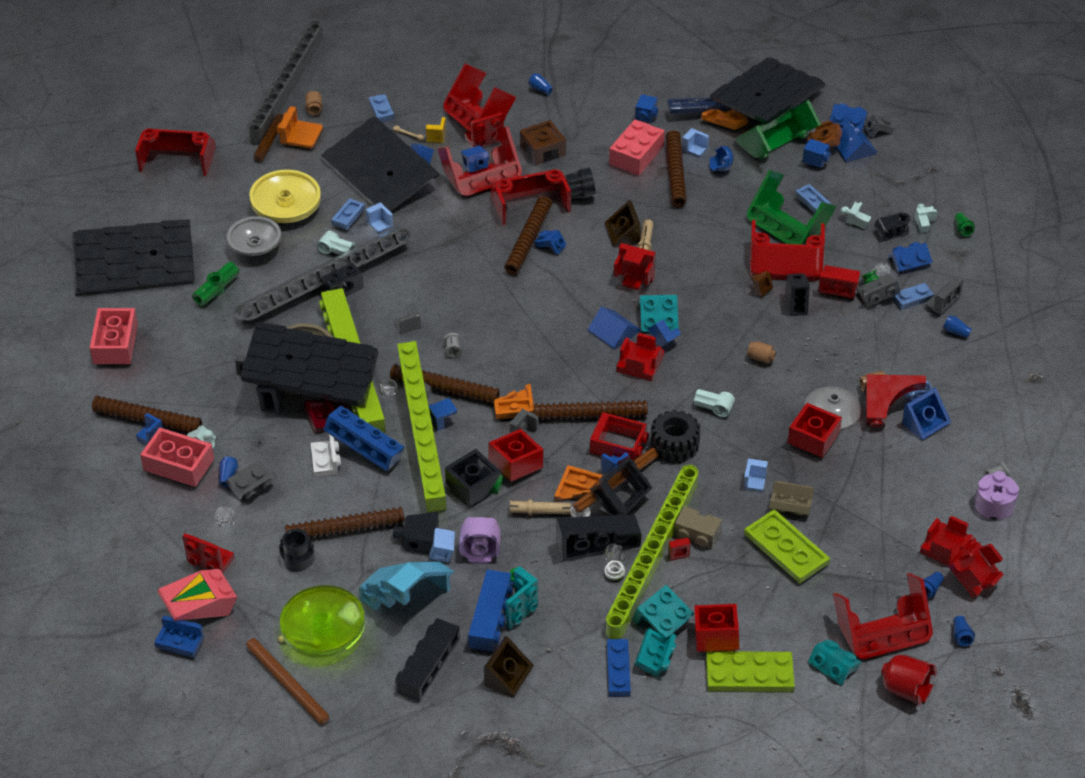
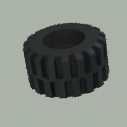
[651,410,700,462]

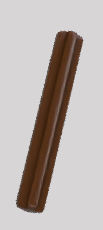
[253,113,283,162]

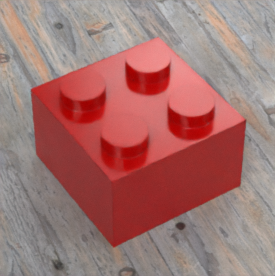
[787,403,842,458]
[488,429,544,482]
[694,604,740,652]

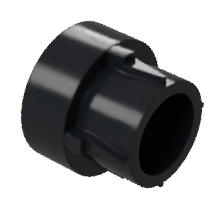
[565,167,596,199]
[279,528,315,572]

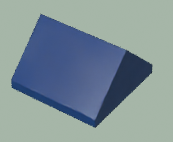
[835,122,877,162]
[588,306,641,350]
[902,387,951,440]

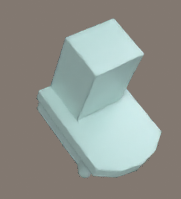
[841,202,871,230]
[914,204,938,233]
[187,425,216,448]

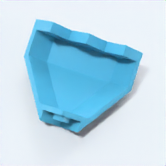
[358,562,455,610]

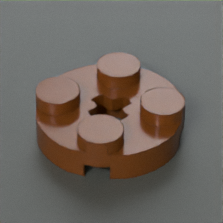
[808,121,842,148]

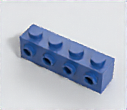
[323,406,404,471]
[468,569,514,652]

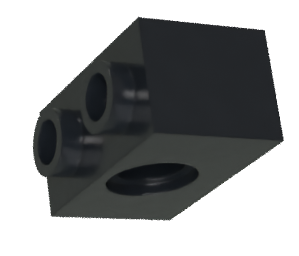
[321,262,364,297]

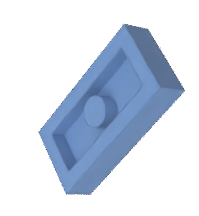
[369,94,394,122]
[795,184,831,213]
[331,198,365,230]
[892,283,934,310]

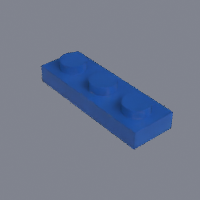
[607,639,631,697]

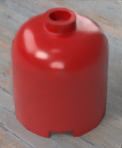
[881,654,937,706]

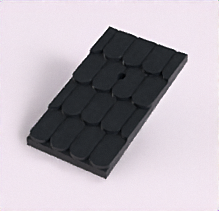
[710,58,825,125]
[320,116,439,212]
[72,219,195,296]
[240,322,379,408]

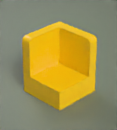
[426,117,446,143]

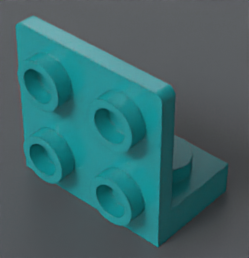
[639,295,679,333]
[506,566,539,629]
[632,585,694,639]

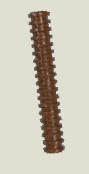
[666,130,687,208]
[504,196,552,275]
[390,364,500,404]
[92,395,202,433]
[534,400,648,420]
[285,506,405,539]

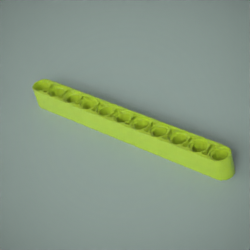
[606,465,698,639]

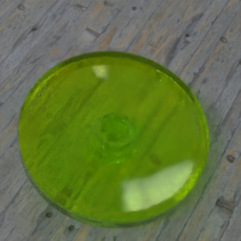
[280,585,365,658]

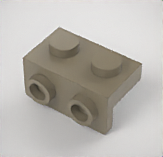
[769,481,814,515]

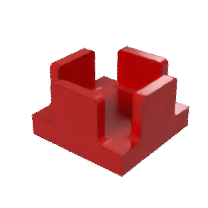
[613,243,656,290]
[616,333,665,381]
[920,516,976,566]
[948,539,1004,597]

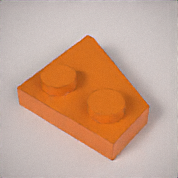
[701,109,749,130]
[494,384,534,419]
[554,465,603,501]

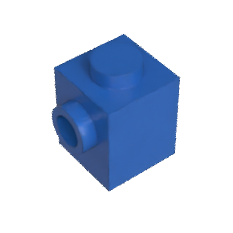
[635,94,659,123]
[802,139,831,168]
[461,145,490,172]

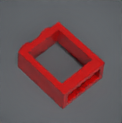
[590,412,649,461]

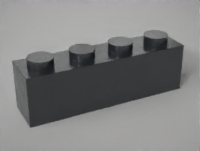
[395,618,460,702]

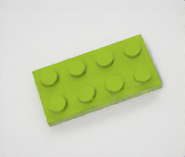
[744,509,830,584]
[706,651,795,692]

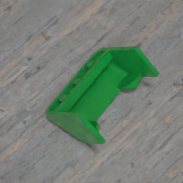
[735,100,821,160]
[747,170,837,245]

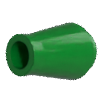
[954,213,975,237]

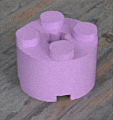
[975,471,1019,519]
[459,517,501,564]

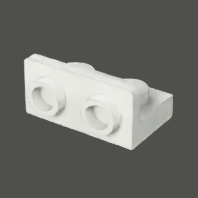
[311,434,341,477]

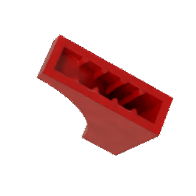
[866,374,926,427]

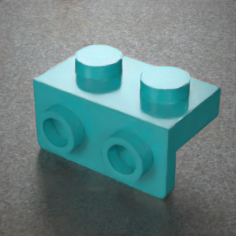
[634,628,676,677]
[808,639,862,685]

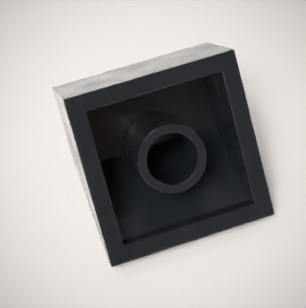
[445,449,501,506]

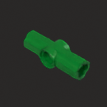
[192,262,240,307]

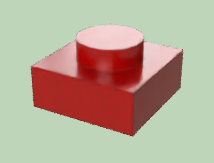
[668,538,691,561]

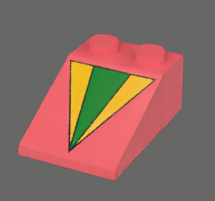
[157,569,237,621]

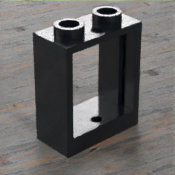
[590,456,653,516]

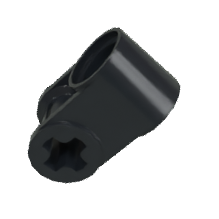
[874,212,910,241]

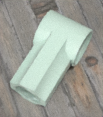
[317,231,355,255]
[694,389,735,417]

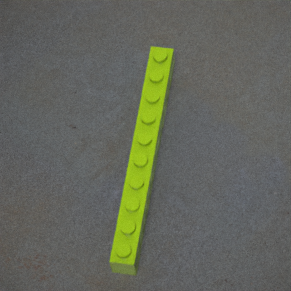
[319,288,386,432]
[397,341,447,513]

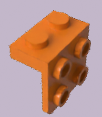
[277,106,323,148]

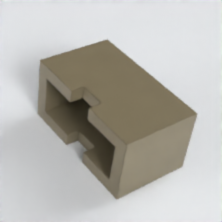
[674,506,722,549]

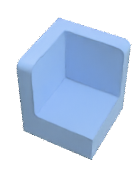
[682,128,709,158]
[366,202,393,234]
[743,458,768,492]
[429,528,455,563]

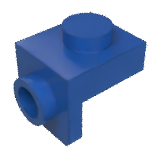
[534,230,566,254]

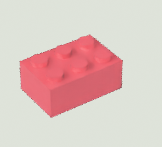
[609,119,665,175]
[90,308,138,364]
[140,427,214,487]

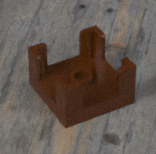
[520,120,566,166]

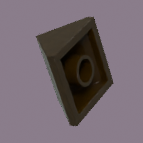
[604,200,641,247]
[484,636,534,697]

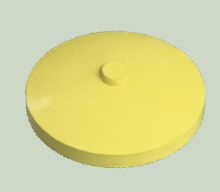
[250,170,321,223]

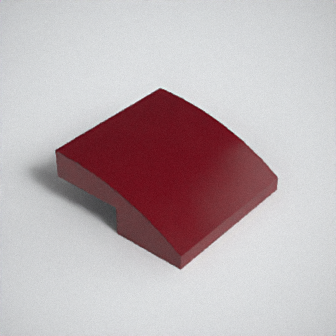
[304,399,350,433]

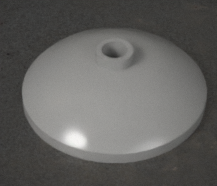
[227,216,281,256]
[804,386,862,431]

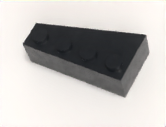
[556,515,642,562]

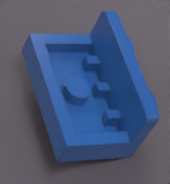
[829,103,868,132]
[888,242,933,273]
[154,616,204,658]

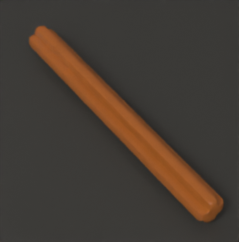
[573,448,659,513]
[246,638,330,725]

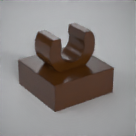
[750,271,774,297]

